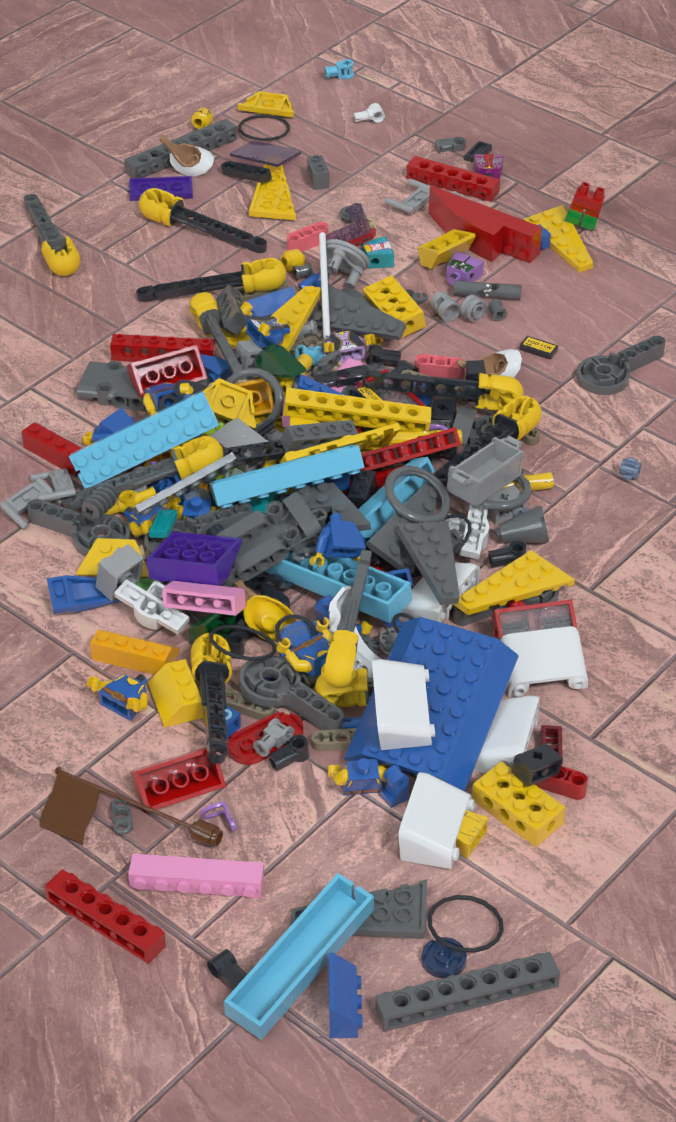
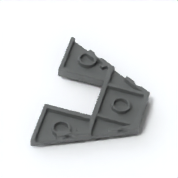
[291,482,371,531]

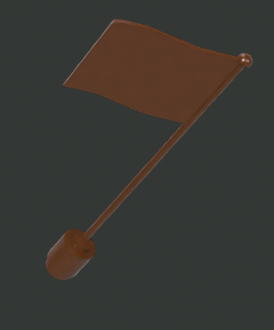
[40,767,223,847]

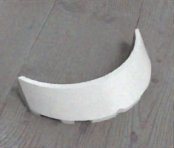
[328,586,381,678]

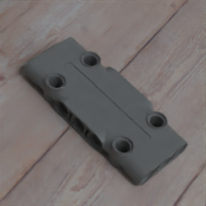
[77,361,210,412]
[216,492,322,588]

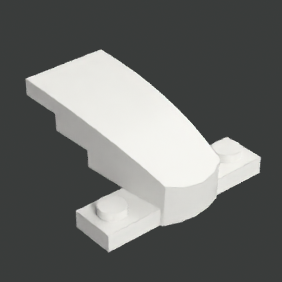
[442,503,489,559]
[114,579,190,635]

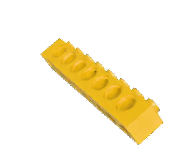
[283,388,431,432]

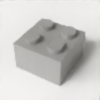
[96,544,144,601]

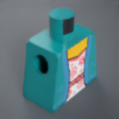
[362,236,394,269]

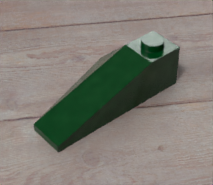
[252,343,307,379]
[188,602,246,645]

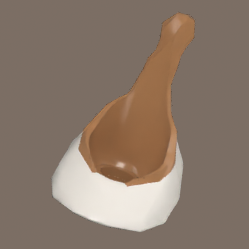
[160,134,214,177]
[456,349,522,378]

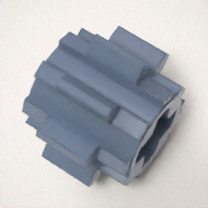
[619,457,642,480]

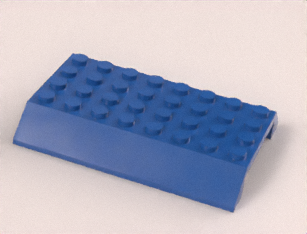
[344,617,519,791]

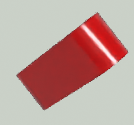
[534,766,588,800]

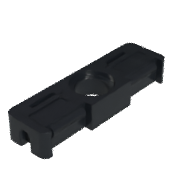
[315,364,370,388]

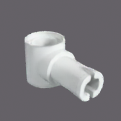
[354,103,385,123]

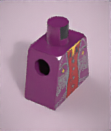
[473,154,504,179]

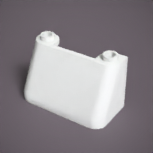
[399,563,480,623]
[500,627,588,698]
[372,659,435,750]
[473,695,540,773]
[399,772,475,869]

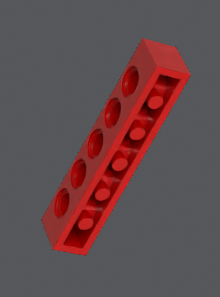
[406,156,500,202]
[110,334,216,362]
[353,427,461,475]
[44,869,166,964]

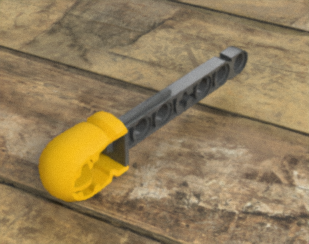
[24,194,80,276]
[189,292,244,381]
[62,436,223,510]
[321,549,372,688]
[315,668,374,708]

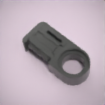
[435,137,466,154]

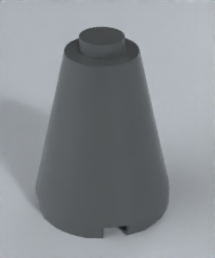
[496,505,549,543]

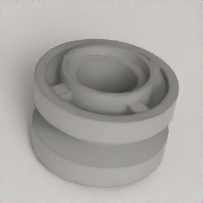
[460,294,487,322]

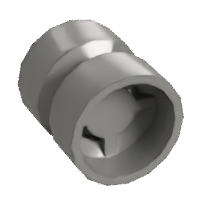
[430,291,460,322]

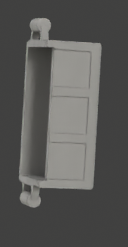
[447,436,524,506]

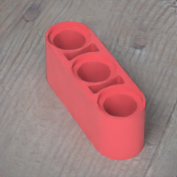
[287,222,328,252]
[415,354,465,380]

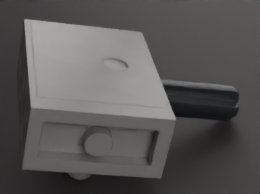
[211,418,275,473]

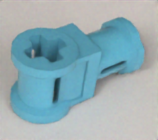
[324,59,354,79]
[295,344,326,367]

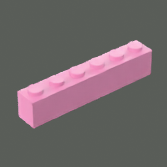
[128,854,264,898]

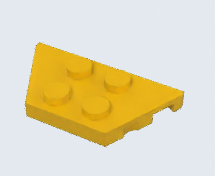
[238,91,294,117]
[203,378,256,430]
[76,538,149,579]

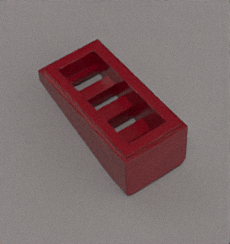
[540,725,563,764]

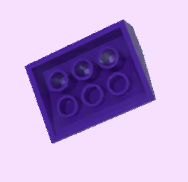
[146,531,242,586]

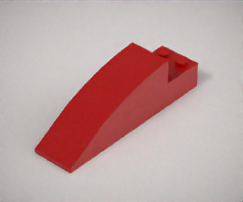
[429,185,542,263]

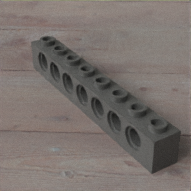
[124,119,237,178]
[375,952,560,1032]

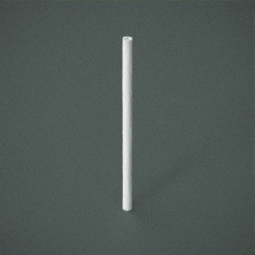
[319,232,330,340]

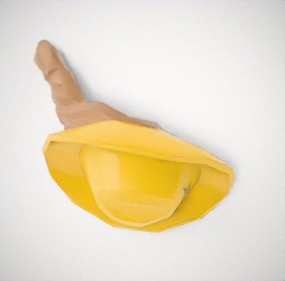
[233,580,296,640]

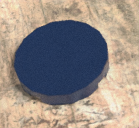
[421,937,467,979]

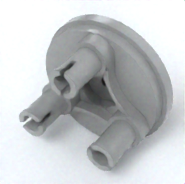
[326,239,369,289]

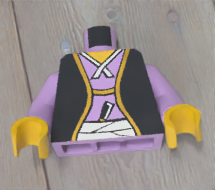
[323,329,376,363]

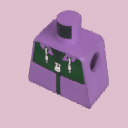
[446,252,484,286]

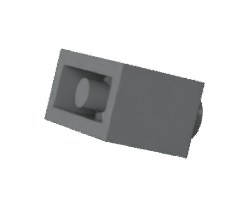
[307,155,329,190]

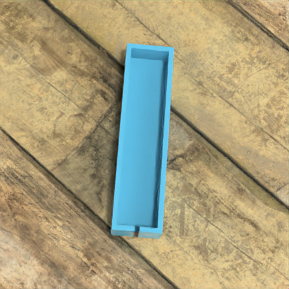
[69,390,219,488]
[209,444,364,508]
[350,457,440,559]
[224,873,374,1040]

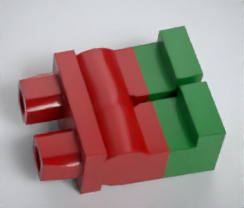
[565,181,605,231]

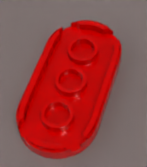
[228,712,304,765]

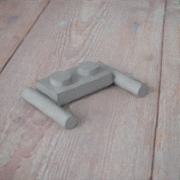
[385,178,430,214]
[30,468,76,501]
[0,477,63,530]

